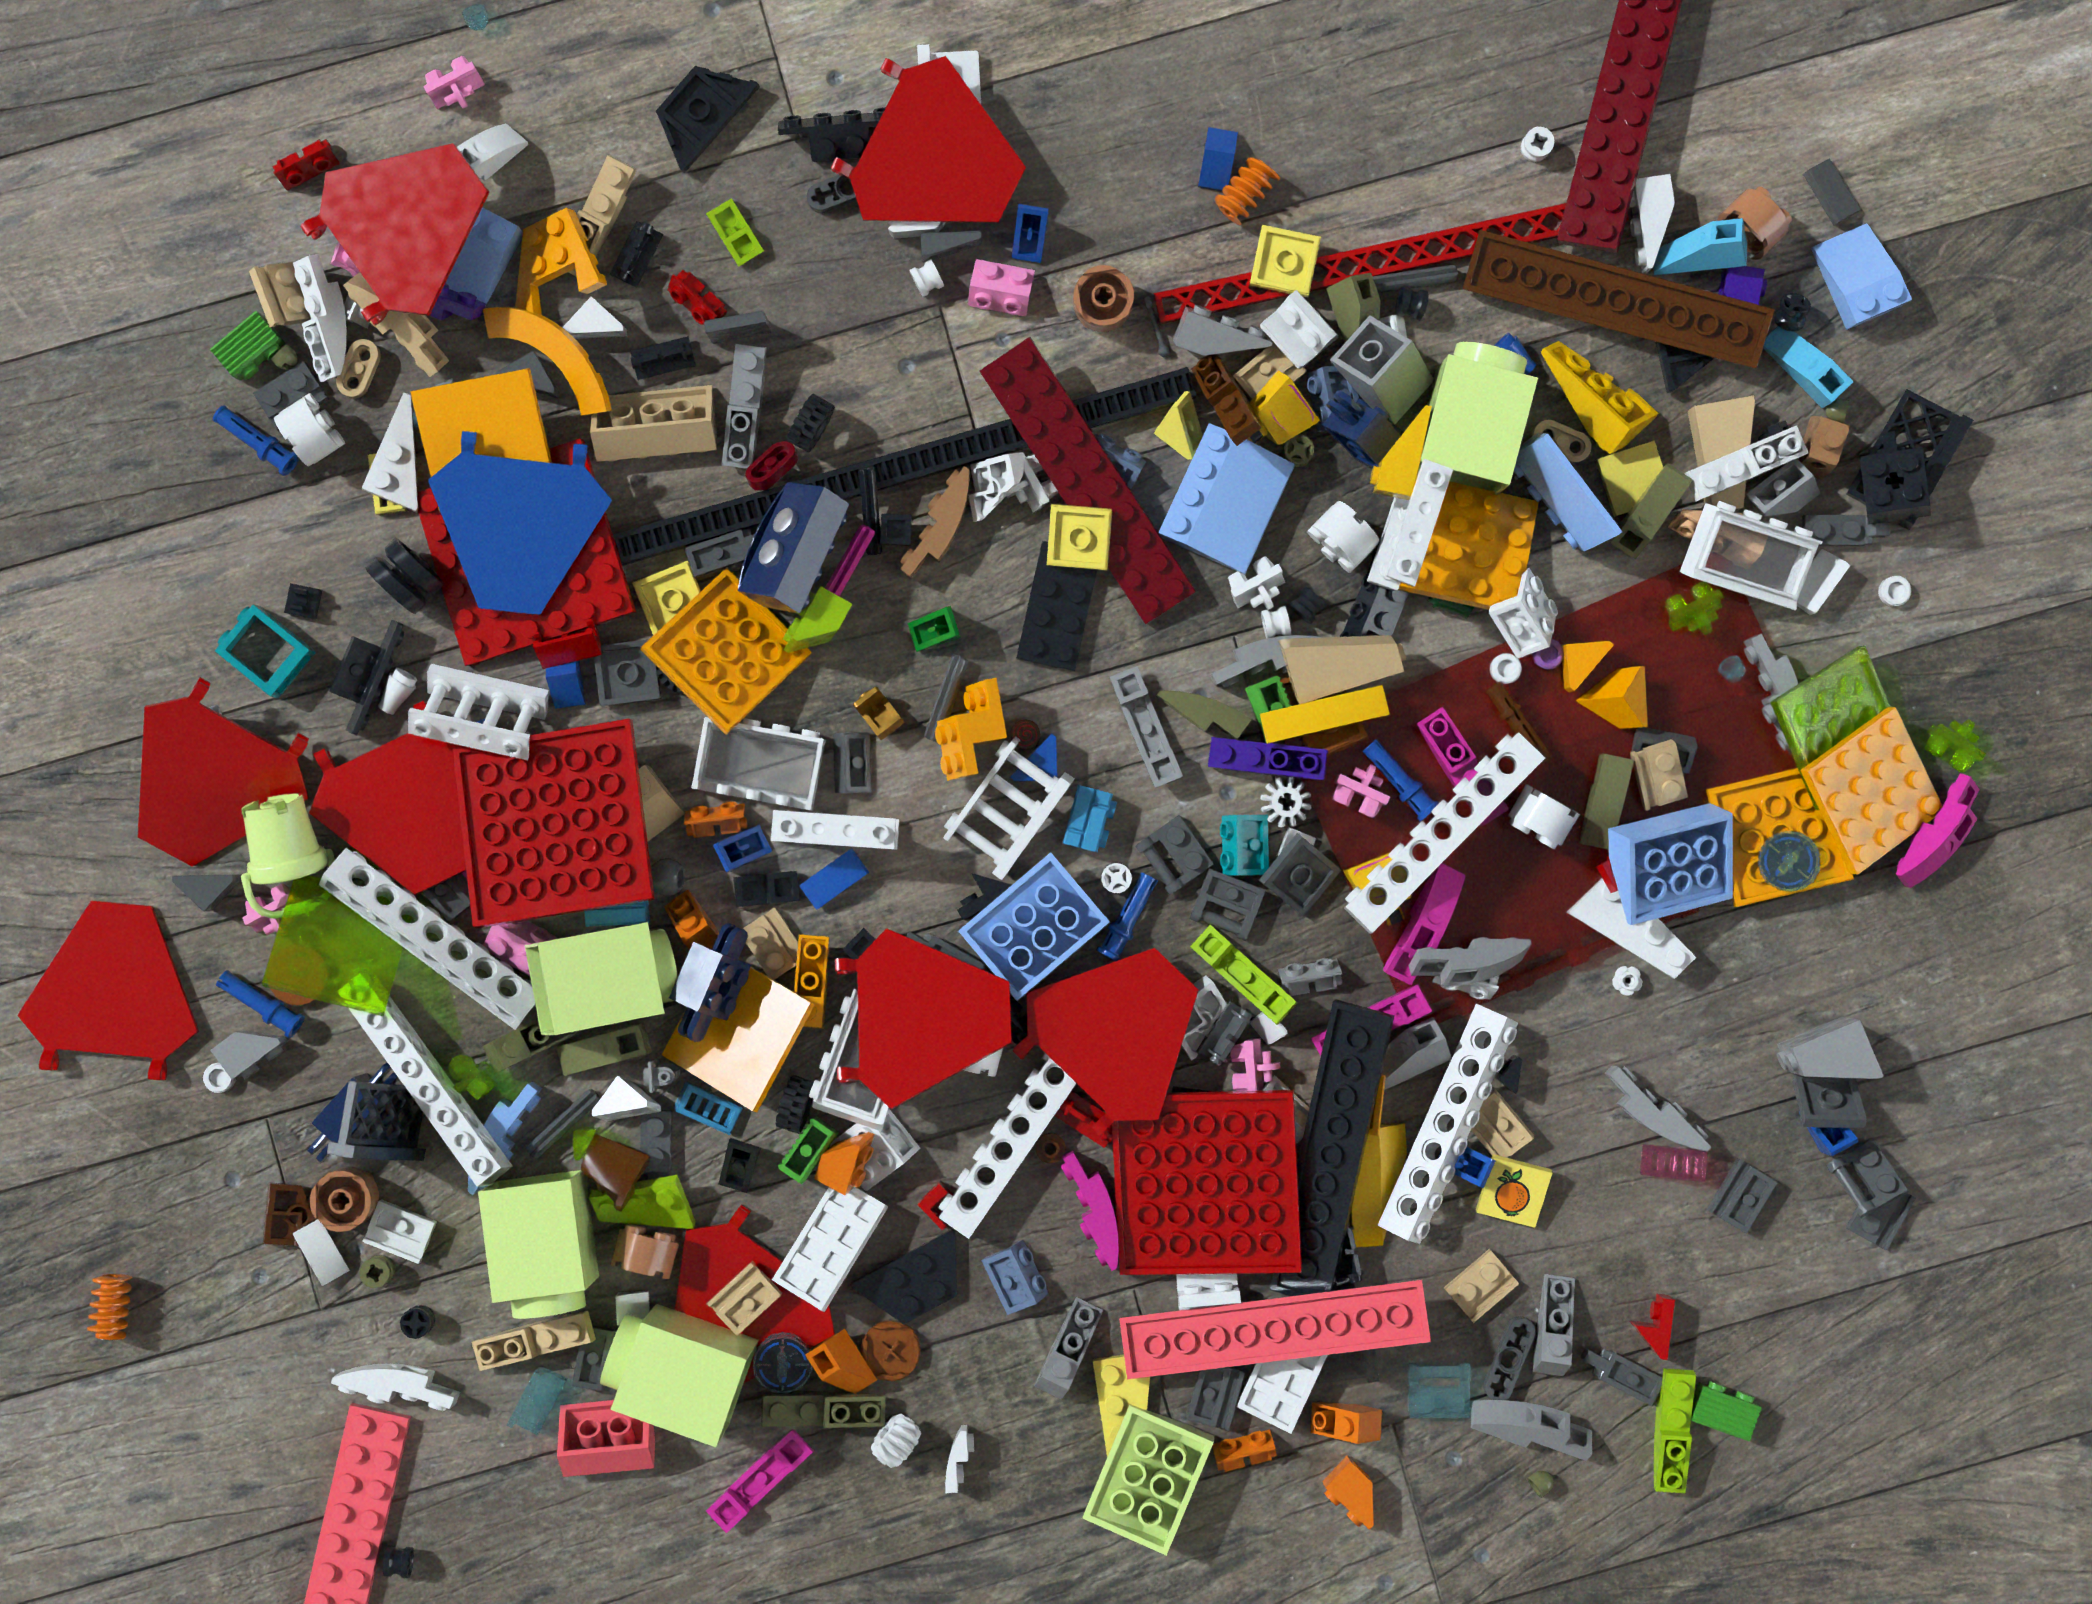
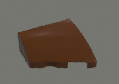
[581,1134,650,1212]
[263,1182,315,1247]

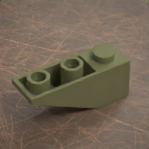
[1326,273,1381,343]
[1610,463,1693,559]
[483,1019,584,1073]
[556,1022,652,1076]

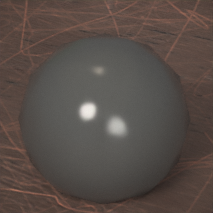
[651,858,685,896]

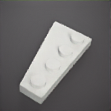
[1566,878,1696,979]

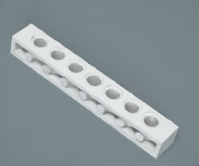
[1344,732,1545,934]
[319,848,535,1030]
[337,973,513,1187]
[1378,1004,1518,1244]
[938,1053,1076,1239]

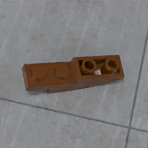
[1191,354,1261,446]

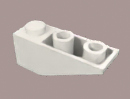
[1630,174,1675,274]

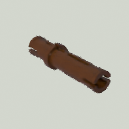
[1485,681,1552,766]

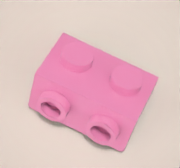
[968,259,1035,316]
[483,920,557,976]

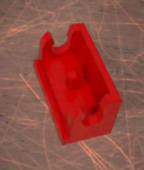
[533,618,602,669]

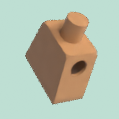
[1797,416,1850,480]

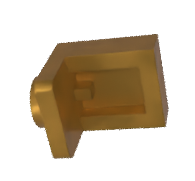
[853,687,905,741]

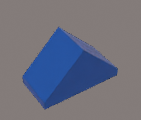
[1198,127,1238,191]
[1012,204,1049,263]
[546,660,586,709]
[1010,733,1057,782]
[713,825,772,872]
[1799,1111,1859,1156]
[1437,1146,1496,1188]

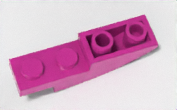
[1417,707,1509,826]
[1896,773,1980,888]
[1383,863,1466,985]
[1061,1150,1119,1271]

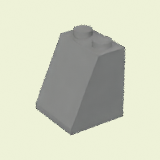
[1330,315,1434,425]
[1777,1016,1884,1079]

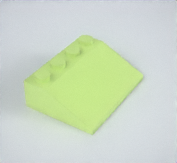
[1082,1404,1214,1556]

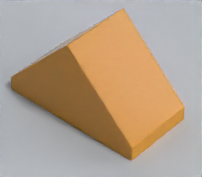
[1562,641,1614,693]

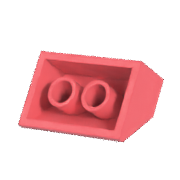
[557,1400,655,1477]

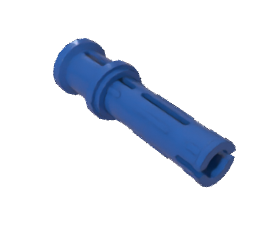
[213,405,299,476]
[1362,739,1439,822]
[1096,872,1158,961]
[216,970,305,1038]

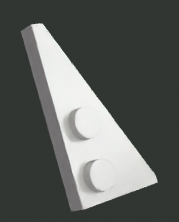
[362,393,419,513]

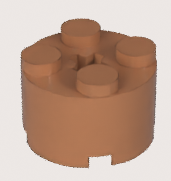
[1717,186,1792,260]
[1073,265,1134,332]
[310,1167,379,1232]
[610,1224,679,1279]

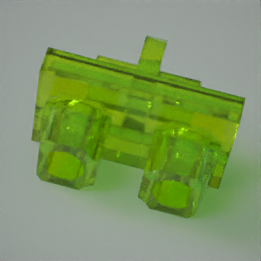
[1666,581,1724,635]
[1925,719,1986,773]
[449,1054,497,1100]

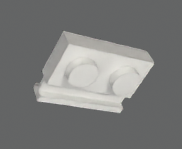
[362,1199,437,1264]

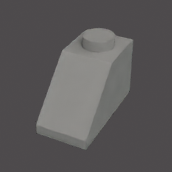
[1746,459,1821,516]

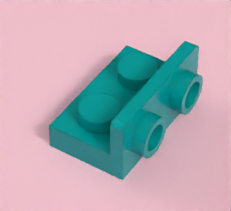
[1220,814,1269,875]

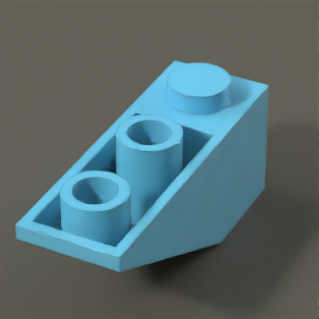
[1654,218,1748,275]
[1763,326,1853,408]

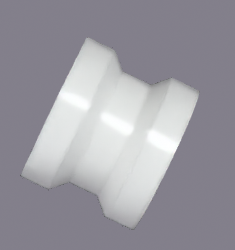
[1521,127,1554,162]
[909,259,944,297]
[1261,606,1291,639]
[1101,863,1132,893]

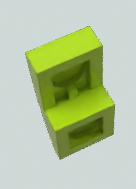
[706,198,764,267]

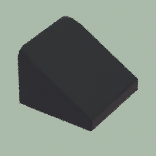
[1495,1055,1522,1094]

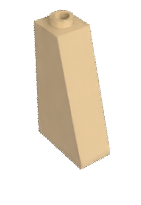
[1688,395,1755,511]
[1279,635,1406,704]

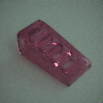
[1640,1144,1707,1182]

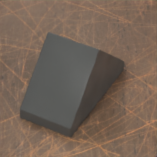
[496,351,560,398]
[172,874,242,912]

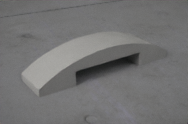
[1109,666,1183,788]

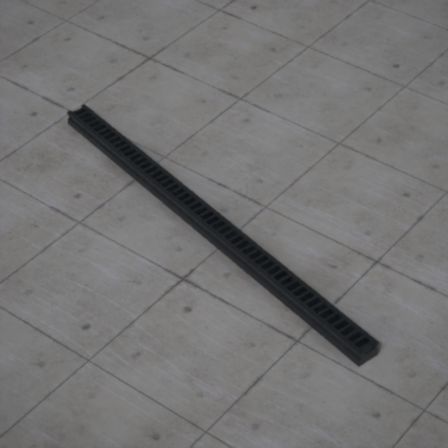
[613,367,1196,566]

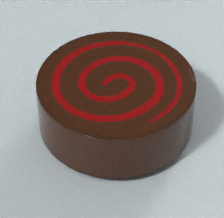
[1011,719,1041,750]

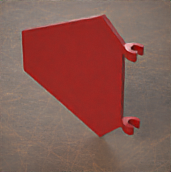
[831,56,1026,223]
[300,143,490,325]
[138,677,309,867]
[309,700,466,895]
[17,901,199,1080]
[835,928,1012,1110]
[1012,948,1199,1137]
[675,1204,835,1383]

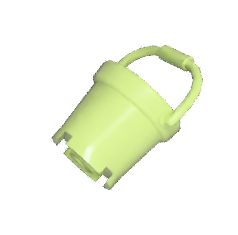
[241,793,335,920]

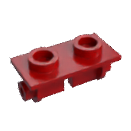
[273,139,340,191]
[667,270,727,325]
[1054,1091,1113,1148]

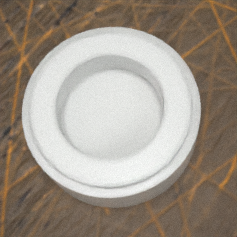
[1878,576,1911,607]
[1490,653,1522,684]
[203,1062,236,1093]

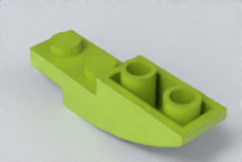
[1654,1368,1696,1493]

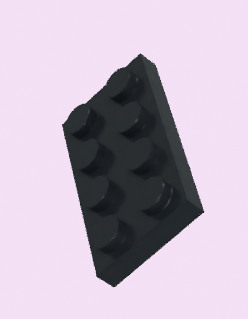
[1016,541,1097,672]

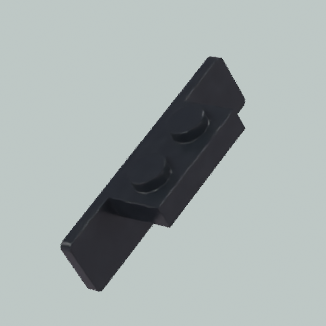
[778,107,886,162]
[1340,544,1409,637]
[329,620,404,736]

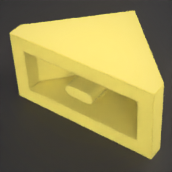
[1154,391,1203,459]

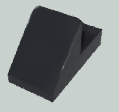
[957,873,1012,920]
[718,1138,761,1193]

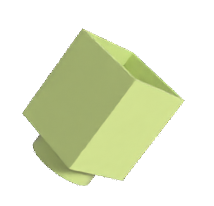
[1418,342,1538,495]
[524,922,678,1035]
[478,1170,599,1319]
[600,1304,759,1447]

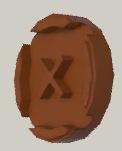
[860,1319,921,1382]

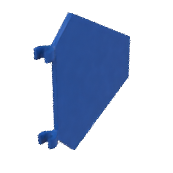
[428,431,613,615]

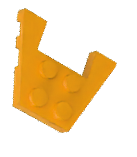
[515,208,607,315]

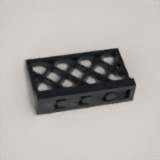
[1846,389,1974,530]
[327,1081,426,1161]

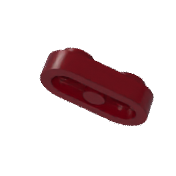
[745,441,798,491]

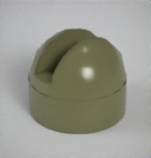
[271,344,298,370]
[1826,399,1850,424]
[1527,1471,1554,1498]

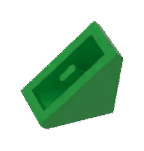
[907,606,961,652]

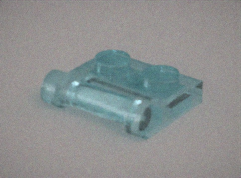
[1408,1363,1471,1418]

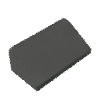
[1803,158,1860,226]
[1630,727,1698,773]
[833,732,872,793]

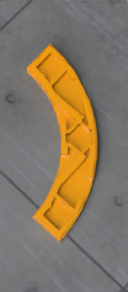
[483,307,612,416]

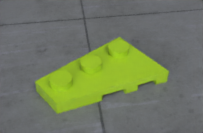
[589,1175,696,1229]

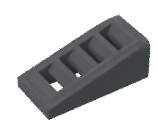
[921,231,982,262]

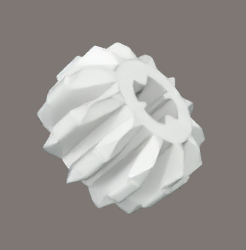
[1260,777,1311,828]
[871,1414,921,1468]

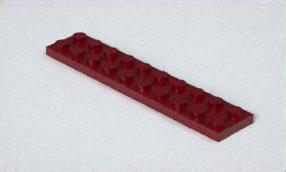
[1557,0,1683,253]
[979,337,1196,624]

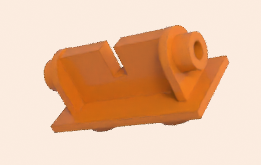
[684,802,748,838]
[1212,1429,1277,1472]

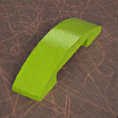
[1190,925,1297,1025]

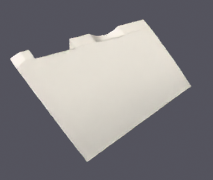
[968,452,1024,522]
[1181,975,1227,1061]

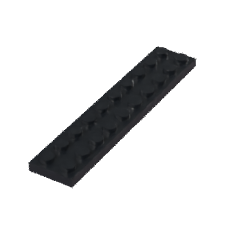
[1270,999,1395,1296]

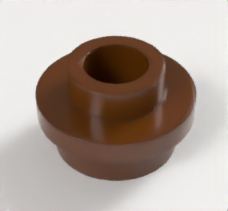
[1035,1133,1066,1163]

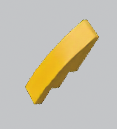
[1260,685,1390,744]

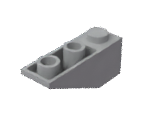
[1173,305,1273,356]
[1382,1017,1452,1090]
[1533,1274,1575,1376]
[1034,1297,1103,1399]

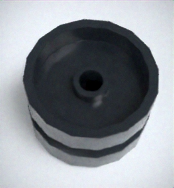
[366,538,445,614]

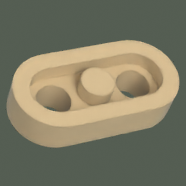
[336,339,381,399]
[1532,420,1591,462]

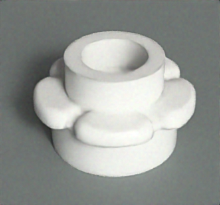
[1612,966,1643,996]

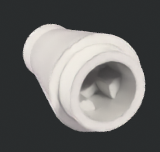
[378,668,417,715]

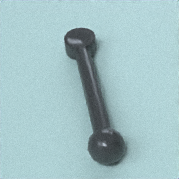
[1143,296,1170,357]

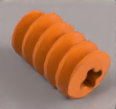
[1215,158,1280,225]
[87,1274,133,1340]

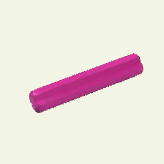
[825,524,875,597]

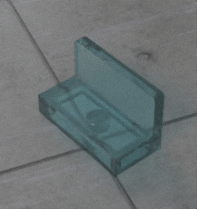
[506,1365,567,1435]

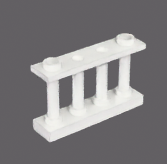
[1367,459,1453,591]
[408,664,549,760]
[943,737,1074,880]
[771,810,900,849]

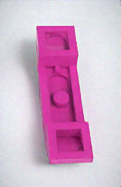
[1311,984,1433,1056]
[706,1429,814,1533]

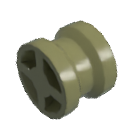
[1282,435,1314,468]
[359,1255,395,1288]

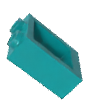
[215,604,316,698]

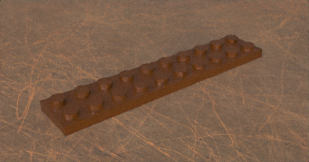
[1462,230,1775,369]

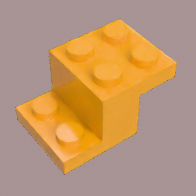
[935,678,1007,781]

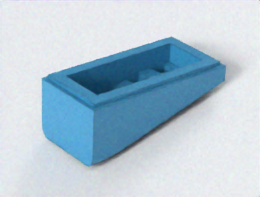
[673,1081,743,1135]

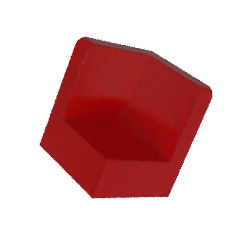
[918,1180,964,1231]

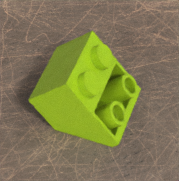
[783,586,852,653]

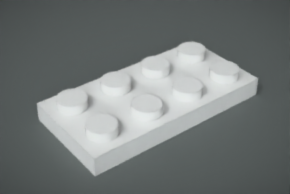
[772,1187,888,1312]
[1236,1296,1327,1434]

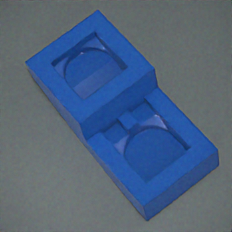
[799,848,869,910]

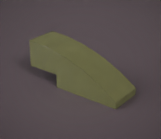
[1156,690,1252,740]
[1579,754,1634,850]

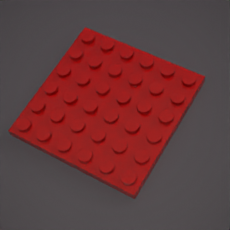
[417,438,636,666]
[453,718,655,928]
[1112,1090,1302,1275]

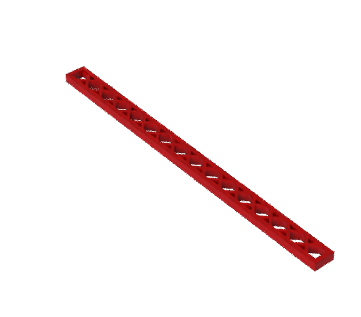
[1154,203,1629,325]

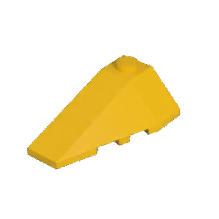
[1541,341,1659,455]
[1350,1123,1407,1247]

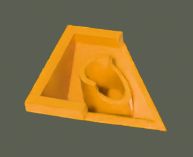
[1575,666,1648,729]

